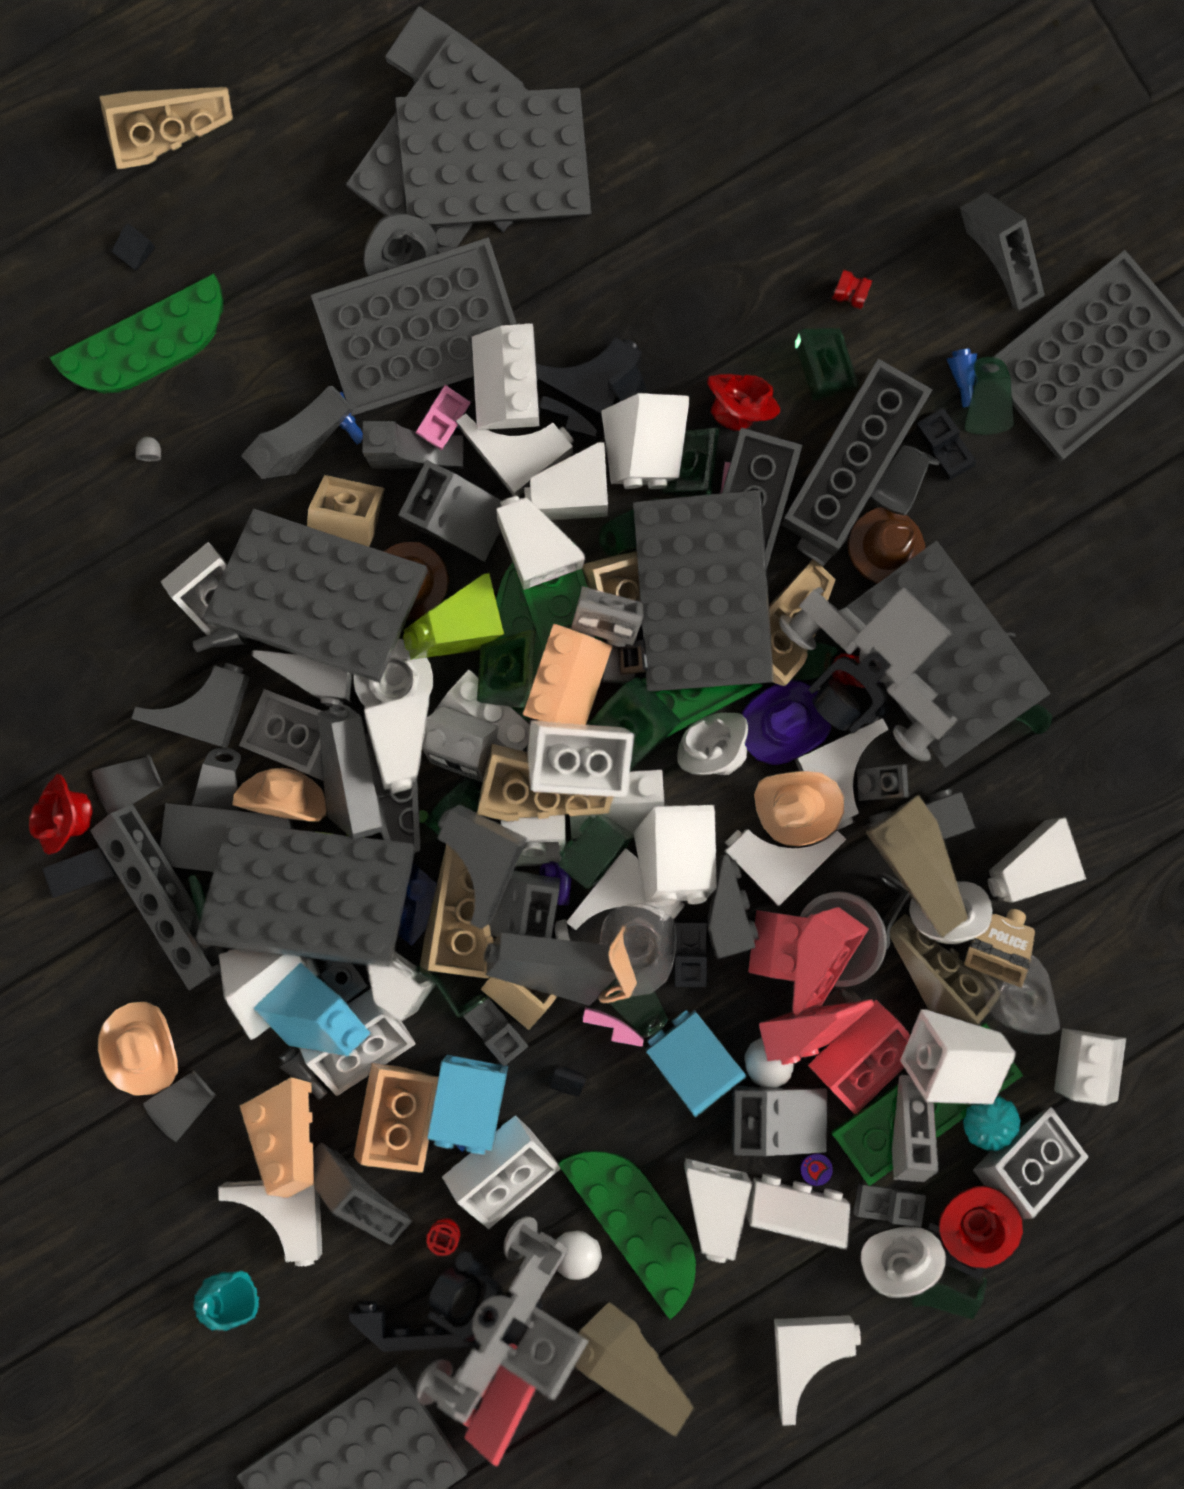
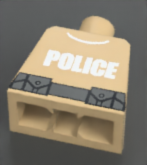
[964,909,1035,988]

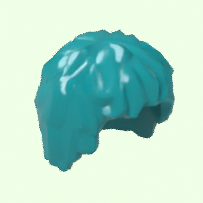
[963,1096,1021,1151]
[193,1271,259,1331]

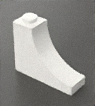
[456,413,574,497]
[795,718,888,830]
[724,829,846,906]
[566,848,685,930]
[218,1180,322,1266]
[774,1315,861,1425]

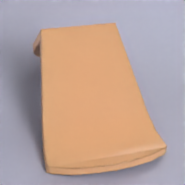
[598,925,637,1003]

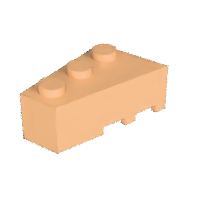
[240,1077,314,1198]

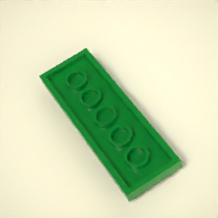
[831,1022,1023,1186]

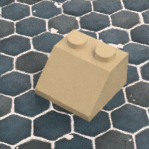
[307,475,384,547]
[481,977,557,1030]

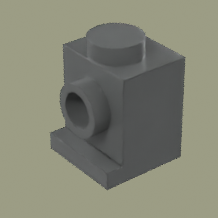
[320,960,371,1003]

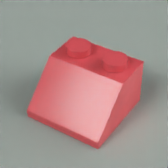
[748,910,808,981]

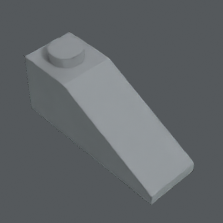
[892,1075,938,1182]

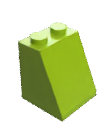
[403,573,504,660]

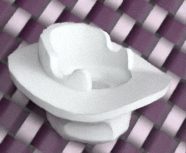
[354,639,433,708]
[677,713,748,775]
[909,882,992,944]
[861,1226,945,1297]

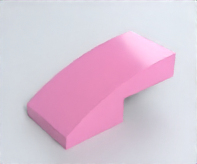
[415,385,471,450]
[583,1007,644,1047]

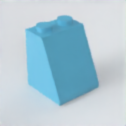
[254,962,370,1056]
[645,1010,746,1117]
[428,1055,508,1154]

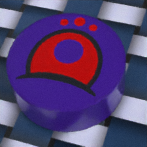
[800,1153,833,1186]

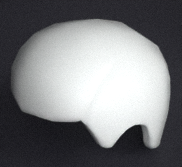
[744,1037,794,1088]
[556,1230,602,1280]

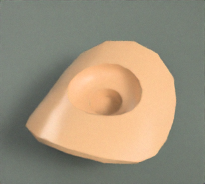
[232,768,326,822]
[754,771,844,846]
[98,1002,178,1096]

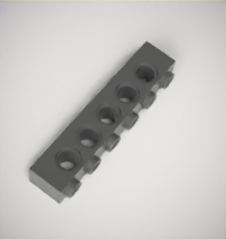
[90,804,224,990]

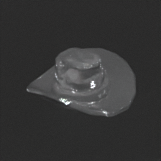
[600,903,677,996]
[984,955,1060,1034]

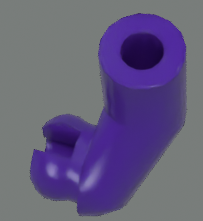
[539,861,571,905]

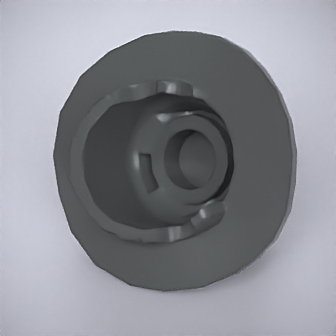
[363,213,438,276]

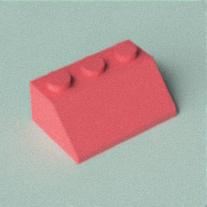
[808,1000,910,1115]
[463,1343,536,1466]

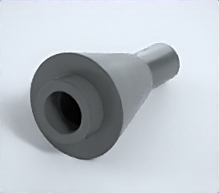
[193,627,248,652]
[278,1046,327,1100]

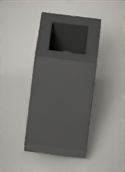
[857,765,909,801]

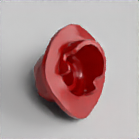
[707,374,780,431]
[29,774,93,855]
[939,1186,1023,1268]

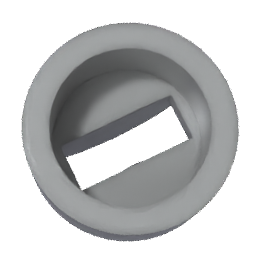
[136,437,161,461]

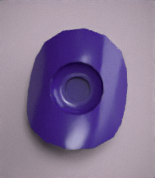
[742,680,831,765]

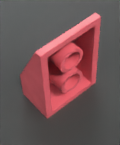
[793,907,869,1016]
[759,999,874,1065]

